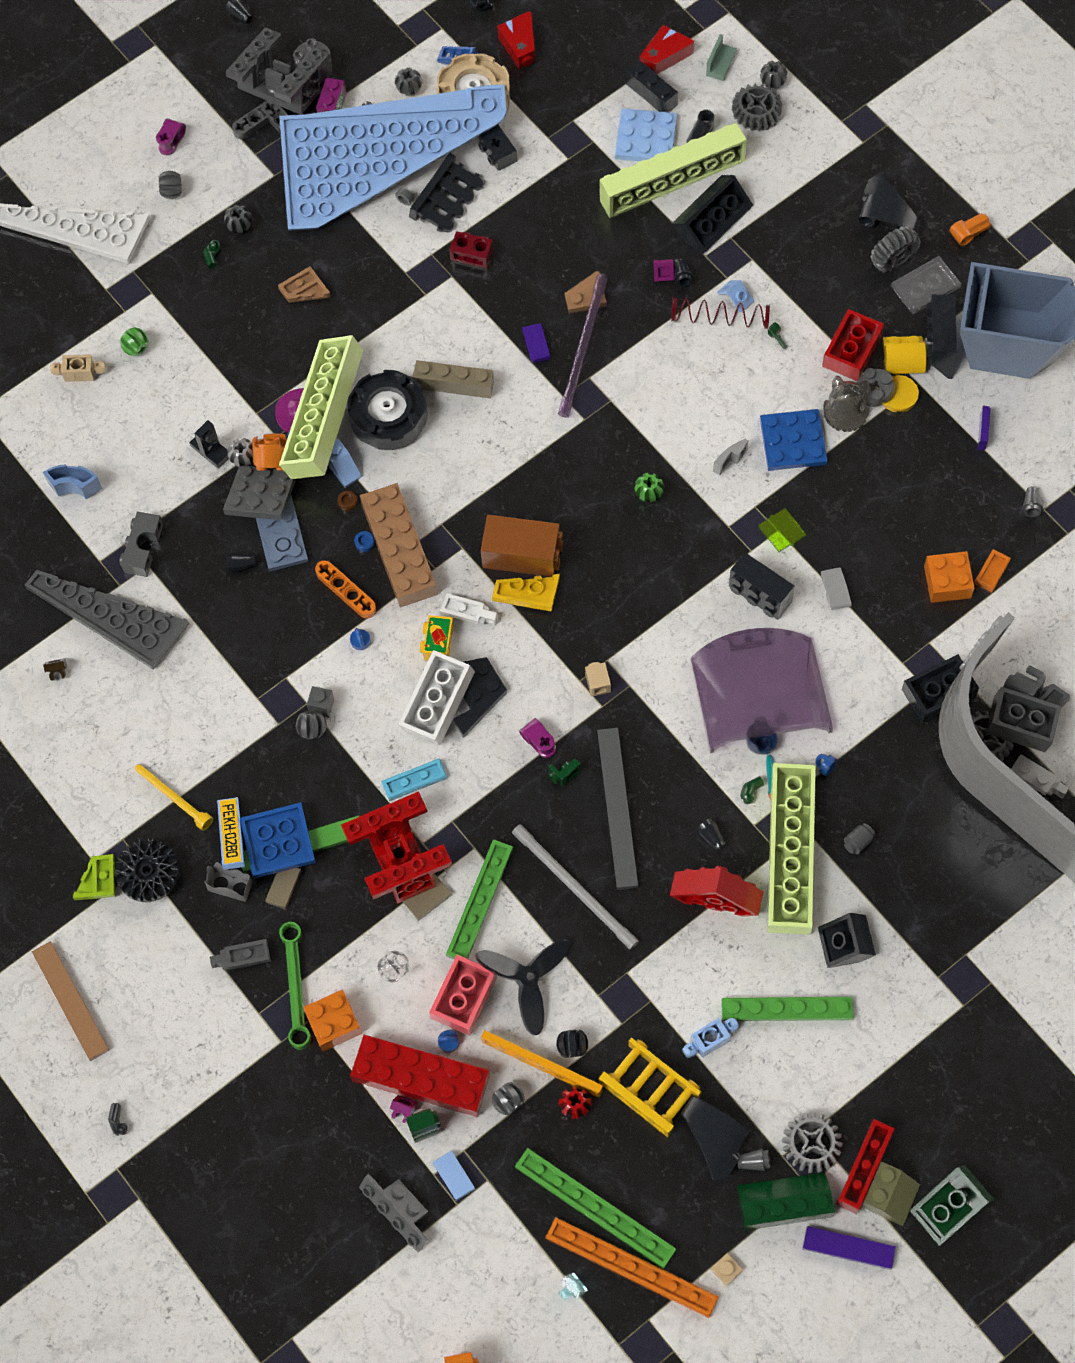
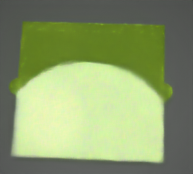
[758,509,806,553]

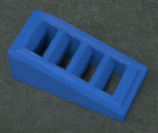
[437,46,478,65]

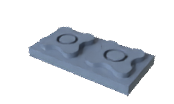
[256,496,308,572]

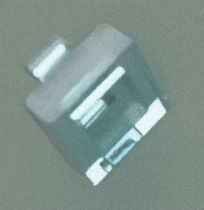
[558,1273,588,1300]

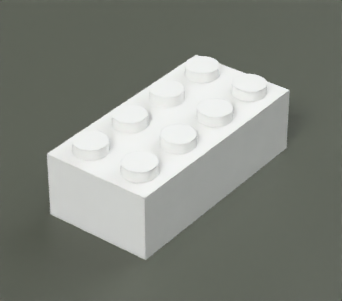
[398,650,475,745]

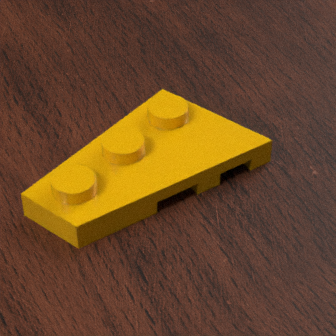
[492,574,560,612]

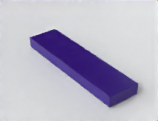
[802,1226,896,1270]

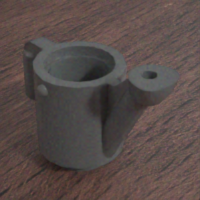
[1003,665,1046,699]

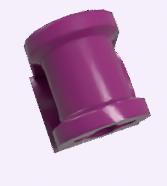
[156,118,186,156]
[519,718,556,758]

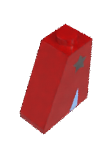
[497,11,535,69]
[640,25,694,74]

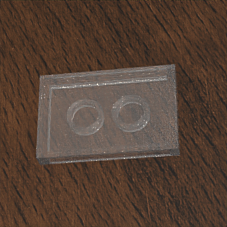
[891,256,961,314]

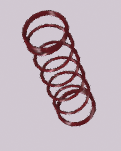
[671,297,770,329]

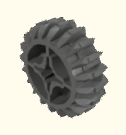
[732,83,782,132]
[870,226,921,272]

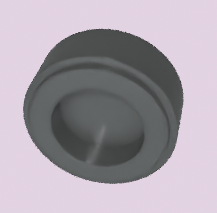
[395,187,415,205]

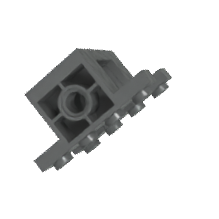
[226,27,329,115]

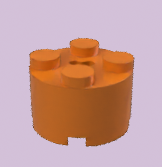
[252,434,287,471]

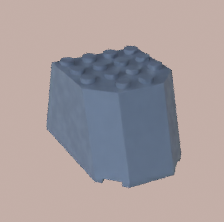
[960,262,1075,379]

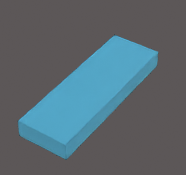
[381,758,447,801]

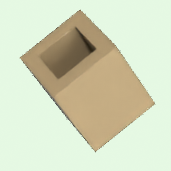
[585,662,611,697]

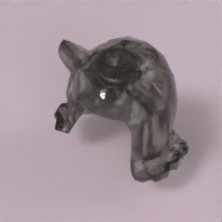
[823,376,870,432]

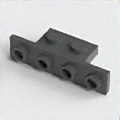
[359,1174,428,1252]

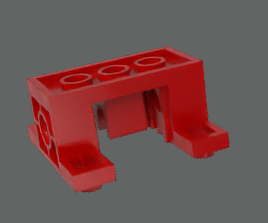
[341,791,452,904]

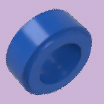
[354,531,375,552]

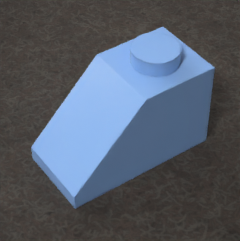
[328,438,362,488]

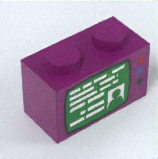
[316,77,346,113]

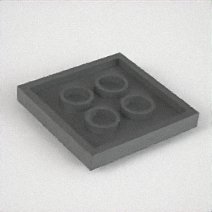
[223,466,297,520]

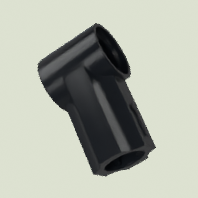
[686,109,714,143]

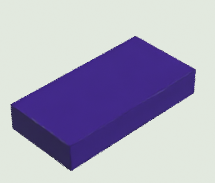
[522,323,550,363]
[978,405,991,450]

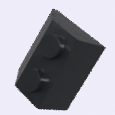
[818,913,876,968]

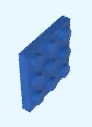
[760,409,827,471]
[240,802,316,879]

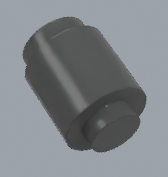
[844,823,875,854]

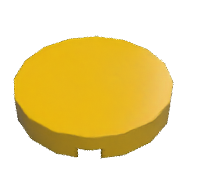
[882,375,919,412]

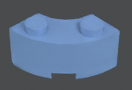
[43,464,102,499]

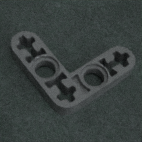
[232,101,288,139]

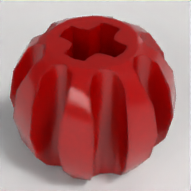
[559,1086,591,1119]

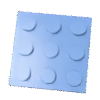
[615,108,677,162]

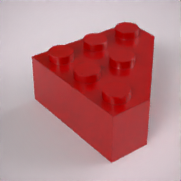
[670,866,764,917]

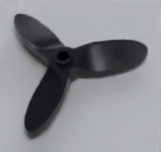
[475,939,570,1036]

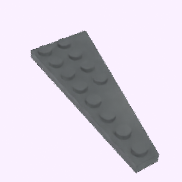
[25,570,189,670]

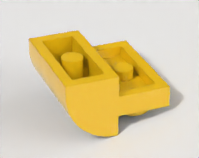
[883,336,926,374]

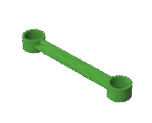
[279,922,311,1050]

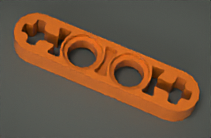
[315,560,376,619]

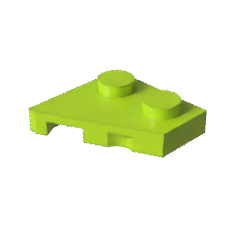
[73,854,115,900]

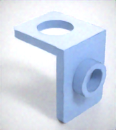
[717,280,754,312]

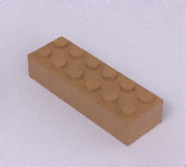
[360,483,438,608]

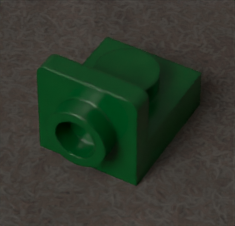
[548,758,581,787]

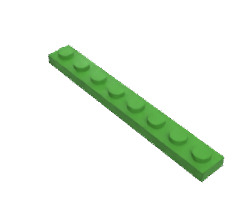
[515,1148,676,1269]

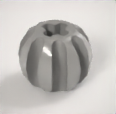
[227,438,253,467]

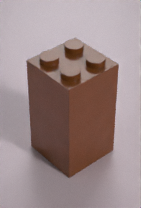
[481,515,563,577]

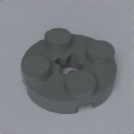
[855,368,896,407]

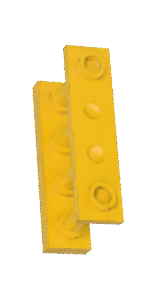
[599,1038,701,1137]

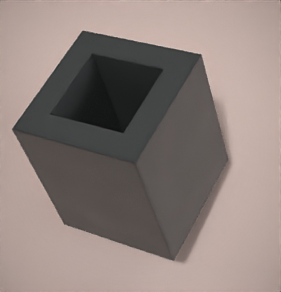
[307,686,334,718]

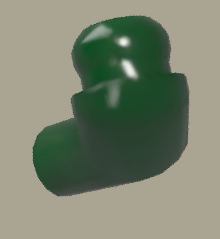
[203,240,220,268]
[740,776,764,804]

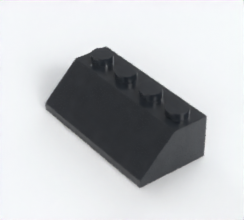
[671,175,753,254]

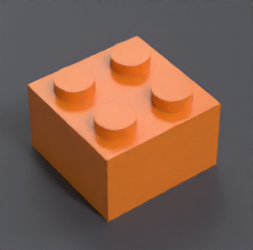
[924,552,974,603]
[303,989,362,1052]

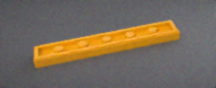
[481,1030,603,1097]

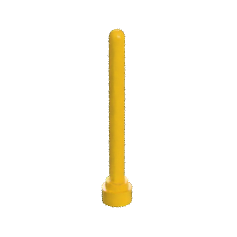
[135,764,213,831]

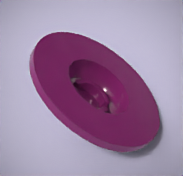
[275,388,304,433]

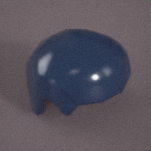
[746,723,778,755]

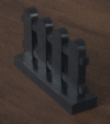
[409,153,483,233]

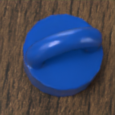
[350,628,371,650]
[815,754,837,776]
[438,1030,460,1053]

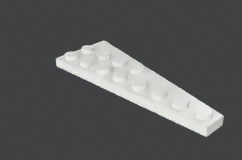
[0,204,150,264]

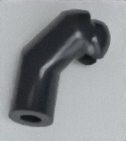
[108,1103,127,1136]

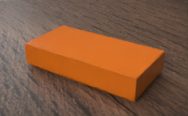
[974,549,1011,593]

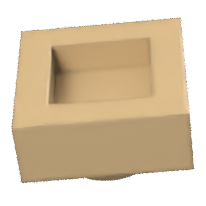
[711,1253,743,1287]

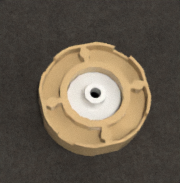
[437,54,510,112]

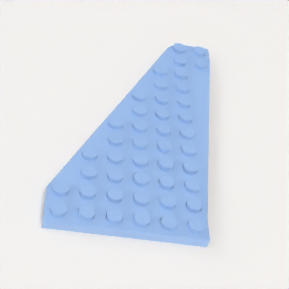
[280,84,506,231]

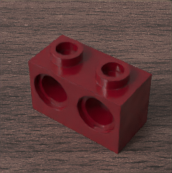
[449,231,493,269]

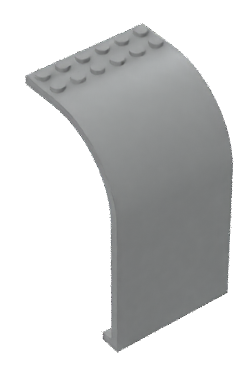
[939,612,1075,883]

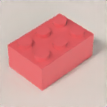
[429,955,497,1036]

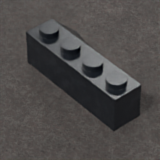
[926,294,957,379]

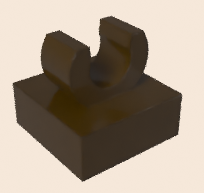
[43,658,67,681]

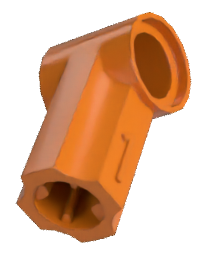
[949,213,991,246]

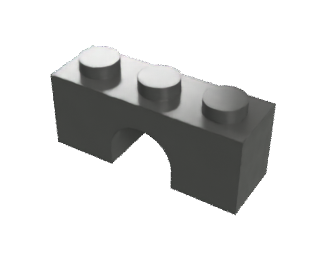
[119,511,163,577]

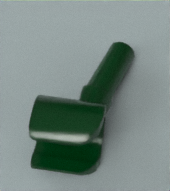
[768,322,787,349]

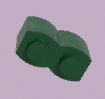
[405,1108,442,1143]

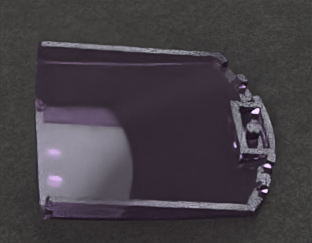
[690,628,833,753]

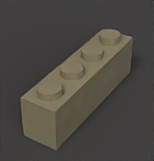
[413,360,494,399]

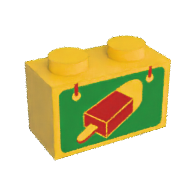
[420,615,454,661]

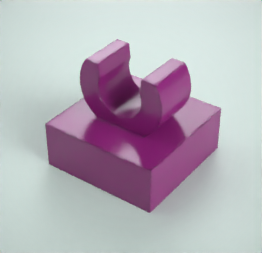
[654,259,674,281]
[390,1095,418,1123]

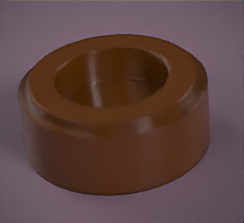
[337,491,358,512]

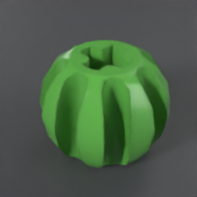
[120,327,149,357]
[634,473,664,503]

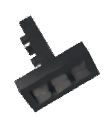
[189,420,229,469]

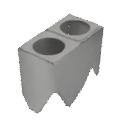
[205,862,253,902]

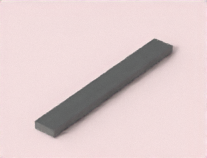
[597,728,638,890]

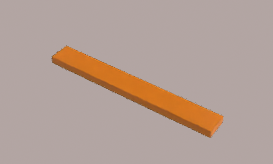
[546,1217,719,1319]

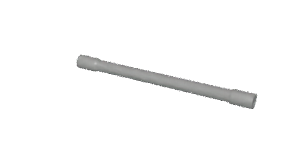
[512,824,639,950]

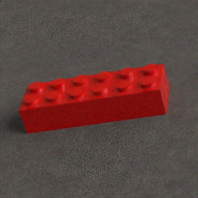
[350,1034,490,1118]

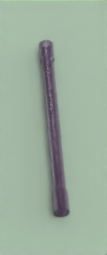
[558,274,608,418]

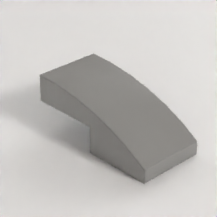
[713,439,748,475]
[821,568,851,610]

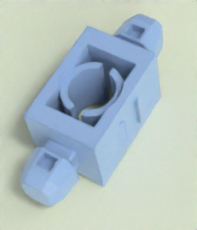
[682,1018,739,1058]

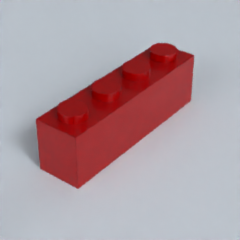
[836,1119,894,1215]

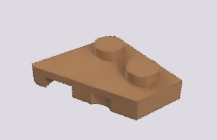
[278,267,330,303]
[565,271,606,313]

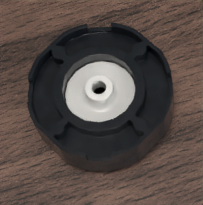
[347,369,428,450]

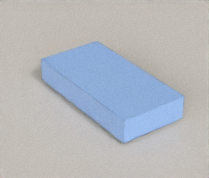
[433,1150,475,1201]

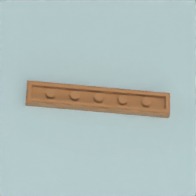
[32,941,109,1061]

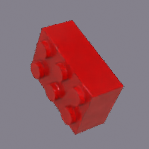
[822,309,884,381]

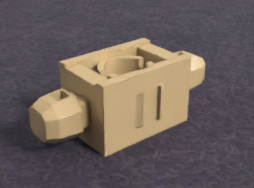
[50,354,106,382]

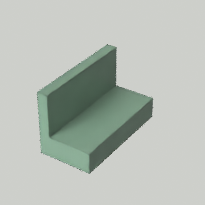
[706,34,737,81]

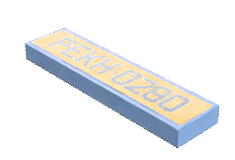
[217,797,245,870]

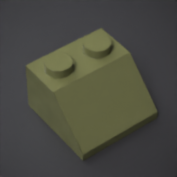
[861,1162,920,1226]

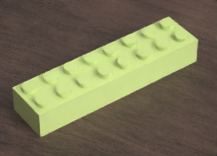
[600,123,747,218]
[279,336,363,479]
[767,763,816,935]

